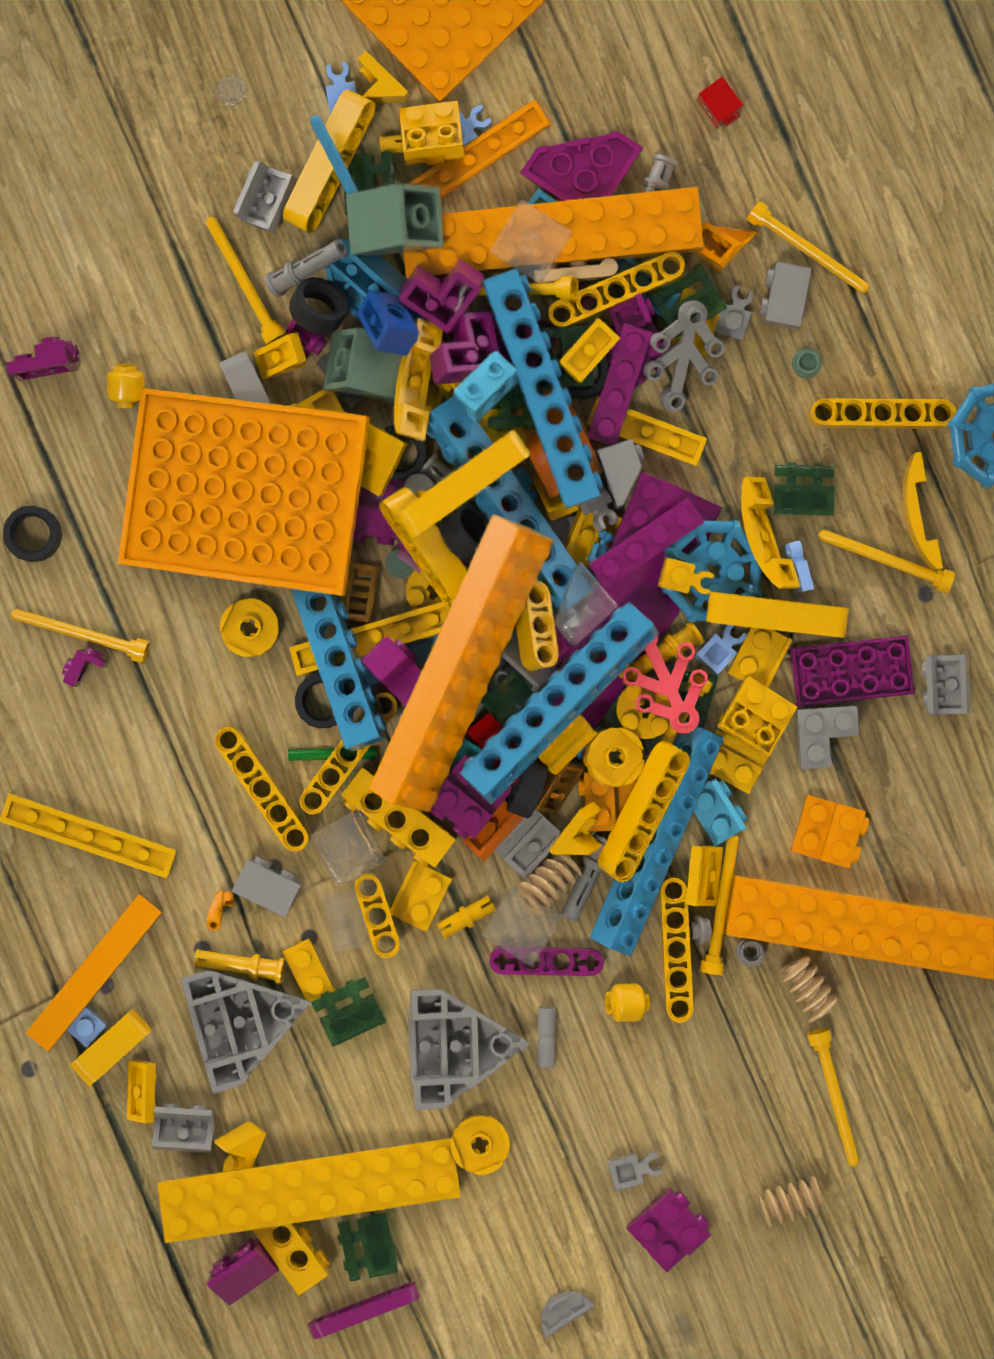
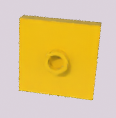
[361,422,408,496]

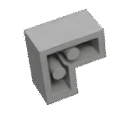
[794,706,859,769]

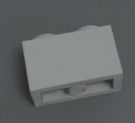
[759,262,812,331]
[232,856,303,917]

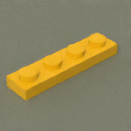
[586,397,707,467]

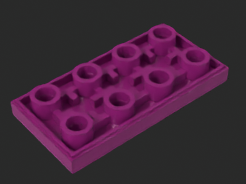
[790,636,914,707]

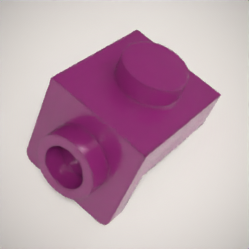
[607,293,655,337]
[286,318,328,360]
[62,647,108,687]

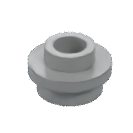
[689,915,712,945]
[736,938,766,967]

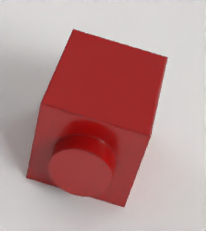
[696,76,743,129]

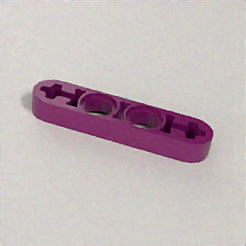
[489,946,604,976]
[308,1282,420,1339]

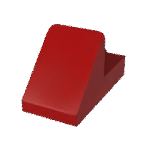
[467,708,518,767]

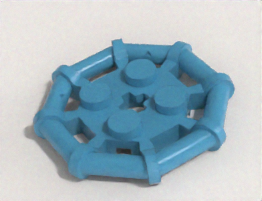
[947,384,994,489]
[661,519,763,623]

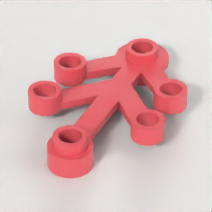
[623,636,708,734]

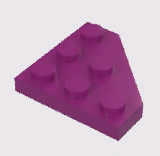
[520,131,643,201]

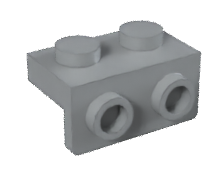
[233,160,298,233]
[922,654,971,715]
[152,1103,215,1153]

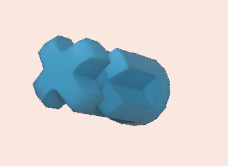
[513,466,538,501]
[587,530,614,562]

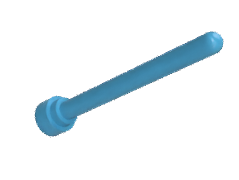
[310,115,359,194]

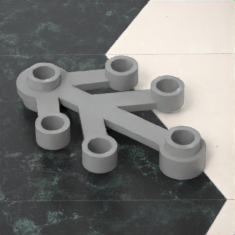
[644,300,725,412]

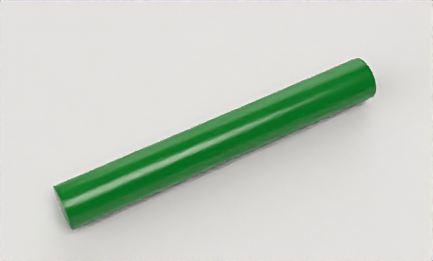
[288,747,377,761]

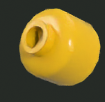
[106,364,145,408]
[604,983,650,1022]

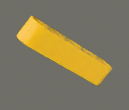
[283,89,376,233]
[548,252,685,330]
[807,398,956,429]
[395,430,531,540]
[379,487,467,611]
[706,592,849,638]
[300,691,397,814]
[215,727,310,851]
[598,741,690,882]
[659,875,693,1023]

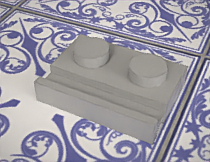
[495,810,562,879]

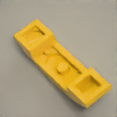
[394,318,443,441]
[902,452,943,570]
[741,476,801,589]

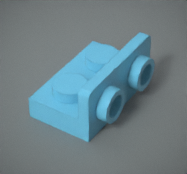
[454,352,518,423]
[693,777,748,846]

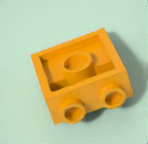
[578,772,638,832]
[790,794,869,868]

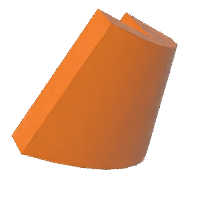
[525,405,604,498]

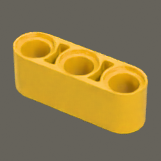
[516,582,558,671]
[355,873,400,958]
[69,1009,152,1087]

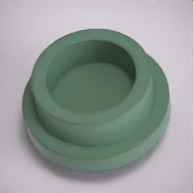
[792,348,822,378]
[385,549,414,578]

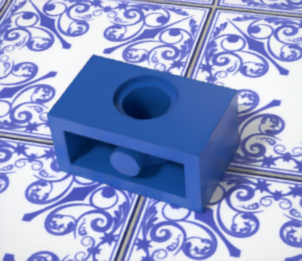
[357,290,419,356]

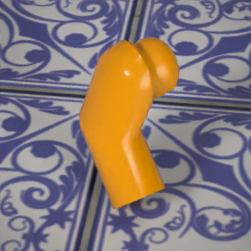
[206,889,235,931]

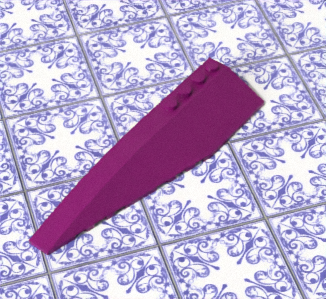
[507,472,722,801]

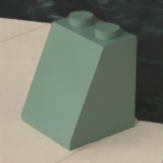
[346,183,444,256]
[323,328,402,403]

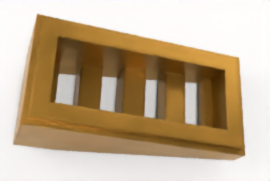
[343,563,379,627]
[535,757,586,814]

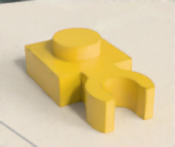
[658,557,714,594]

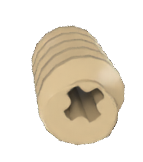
[518,854,582,916]
[777,955,838,1023]
[758,1176,824,1228]

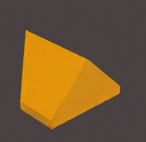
[695,222,759,274]

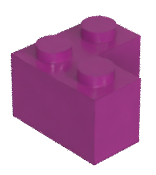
[398,258,484,333]
[429,312,500,385]
[361,636,424,706]

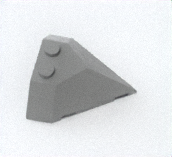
[180,970,311,1094]
[408,989,531,1110]

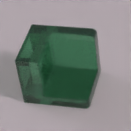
[481,670,533,722]

